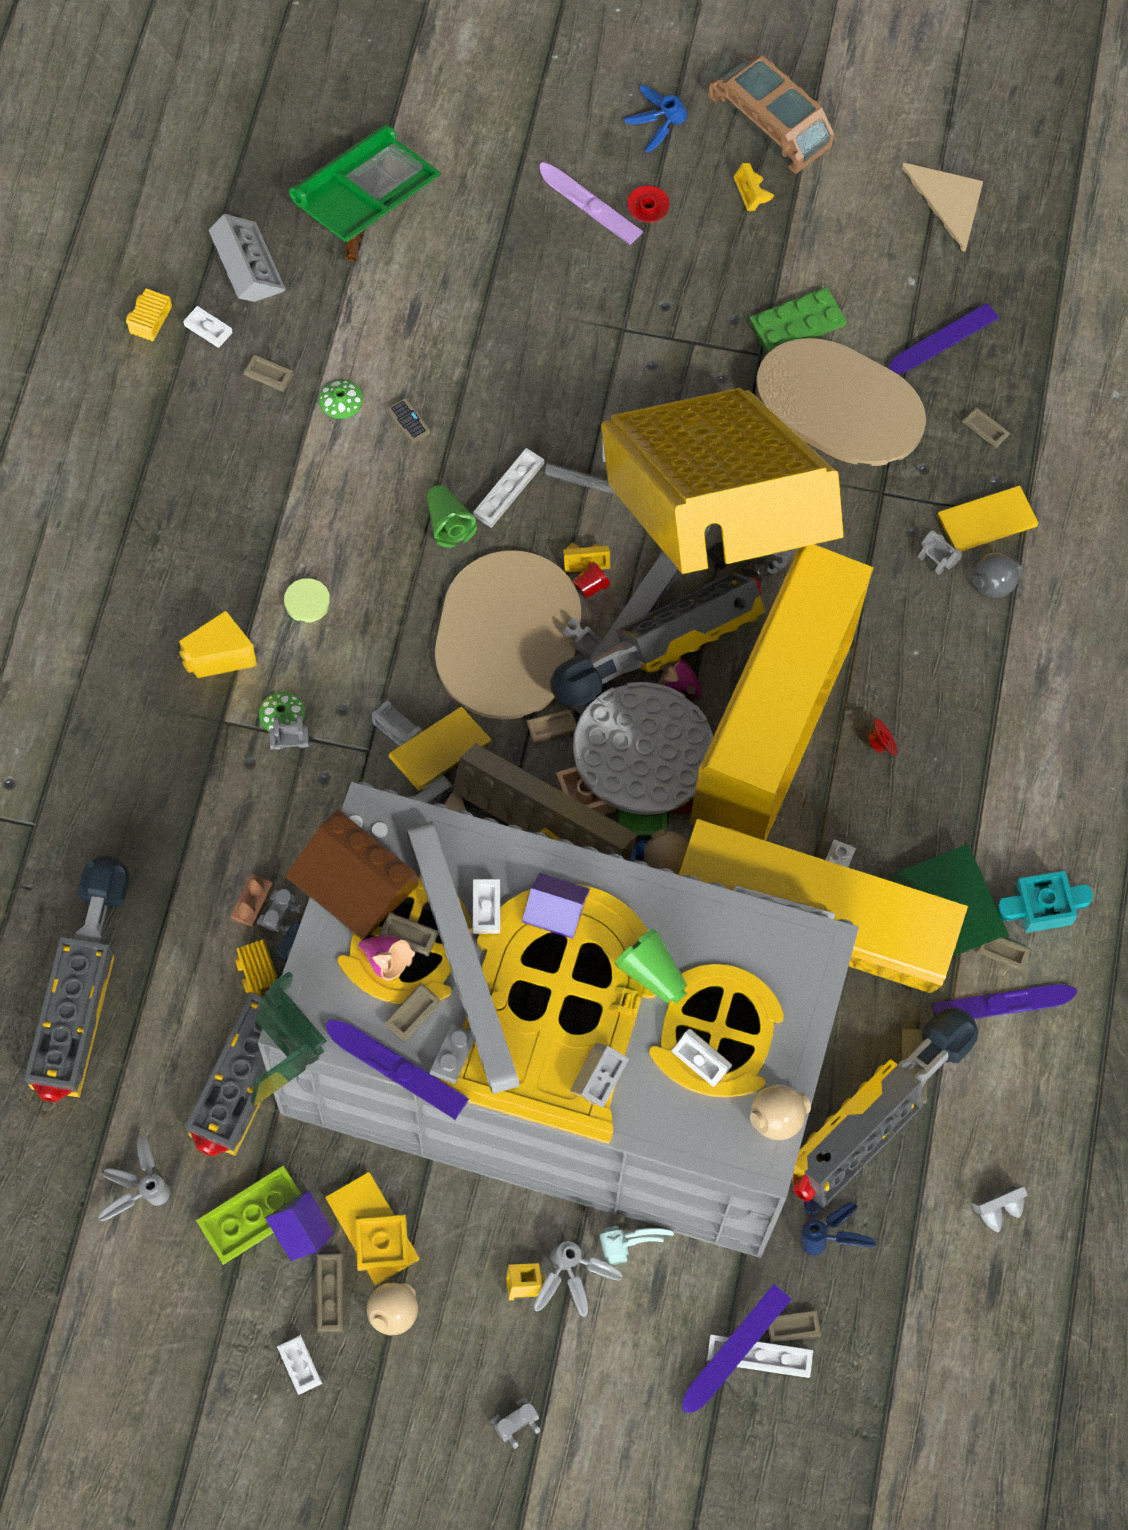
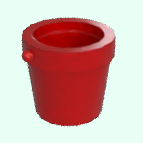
[573,562,610,599]

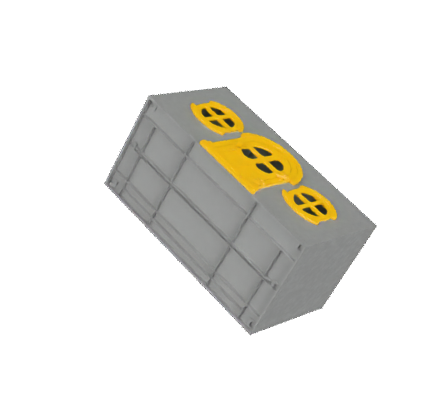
[258,782,859,1258]

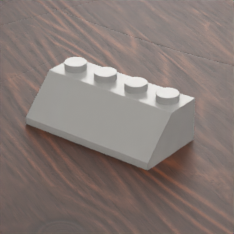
[209,214,286,302]

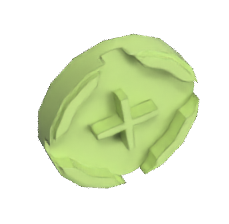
[284,579,330,622]

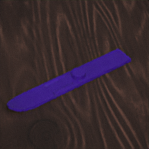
[889,303,999,375]
[932,985,1077,1019]
[326,1020,469,1120]
[682,1284,792,1413]

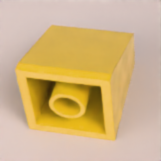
[179,611,257,678]

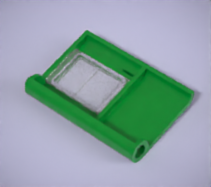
[289,124,441,242]

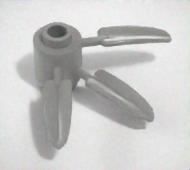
[98,1135,170,1221]
[534,1241,622,1317]

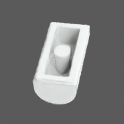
[672,1029,732,1087]

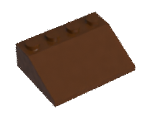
[286,809,418,940]

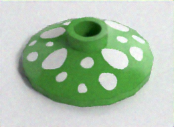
[319,380,363,419]
[259,692,305,733]

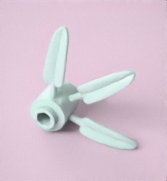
[600,1226,674,1265]

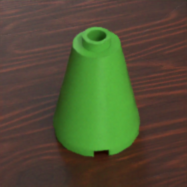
[427,485,477,547]
[614,928,688,1004]

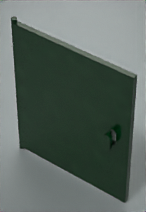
[889,842,1010,957]

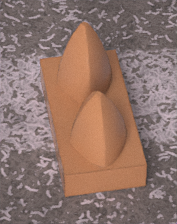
[231,874,273,928]

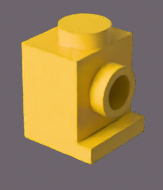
[506,1263,545,1300]

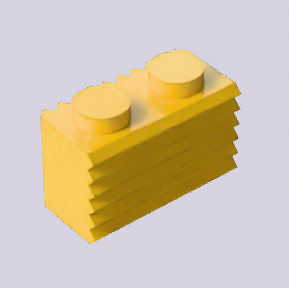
[126,288,172,341]
[234,939,279,996]

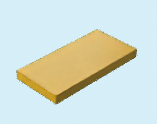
[937,486,1038,552]
[389,706,491,791]
[325,1172,420,1286]

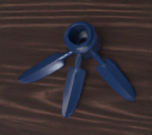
[801,1199,876,1256]

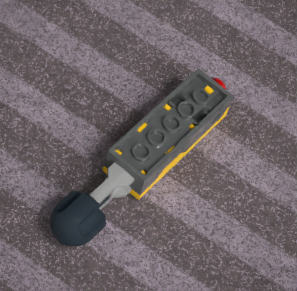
[550,572,765,707]
[24,856,129,1102]
[185,921,301,1156]
[792,1008,979,1208]

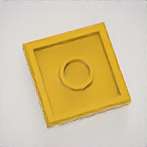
[355,1214,409,1271]

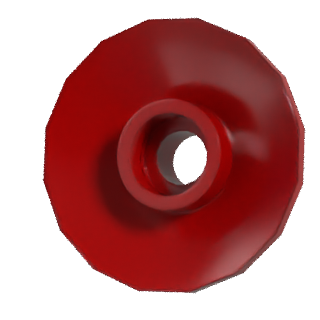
[627,185,670,223]

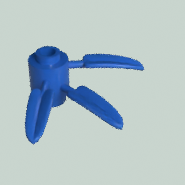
[624,85,688,152]

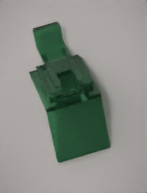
[250,971,327,1106]

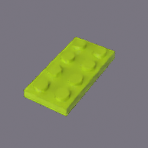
[196,1166,301,1265]

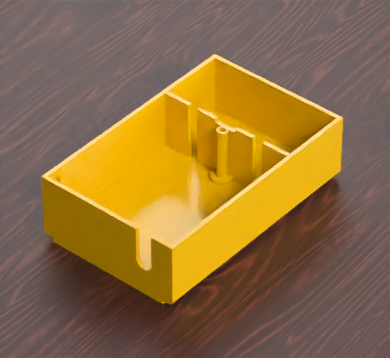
[601,388,843,574]
[690,544,874,841]
[679,819,968,993]

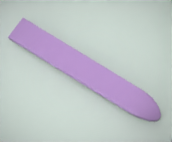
[540,162,643,245]

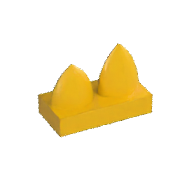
[734,163,774,211]
[563,542,610,573]

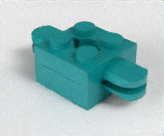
[997,871,1093,933]

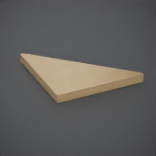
[902,163,983,251]

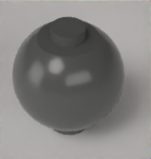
[973,553,1022,598]

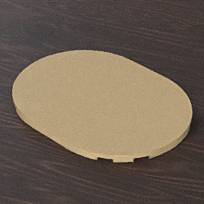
[756,338,926,466]
[435,551,581,719]

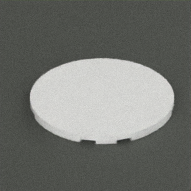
[573,682,714,815]

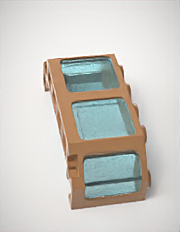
[708,55,834,174]

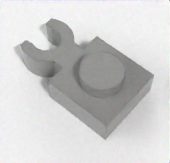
[561,618,602,659]

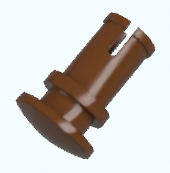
[344,231,363,262]

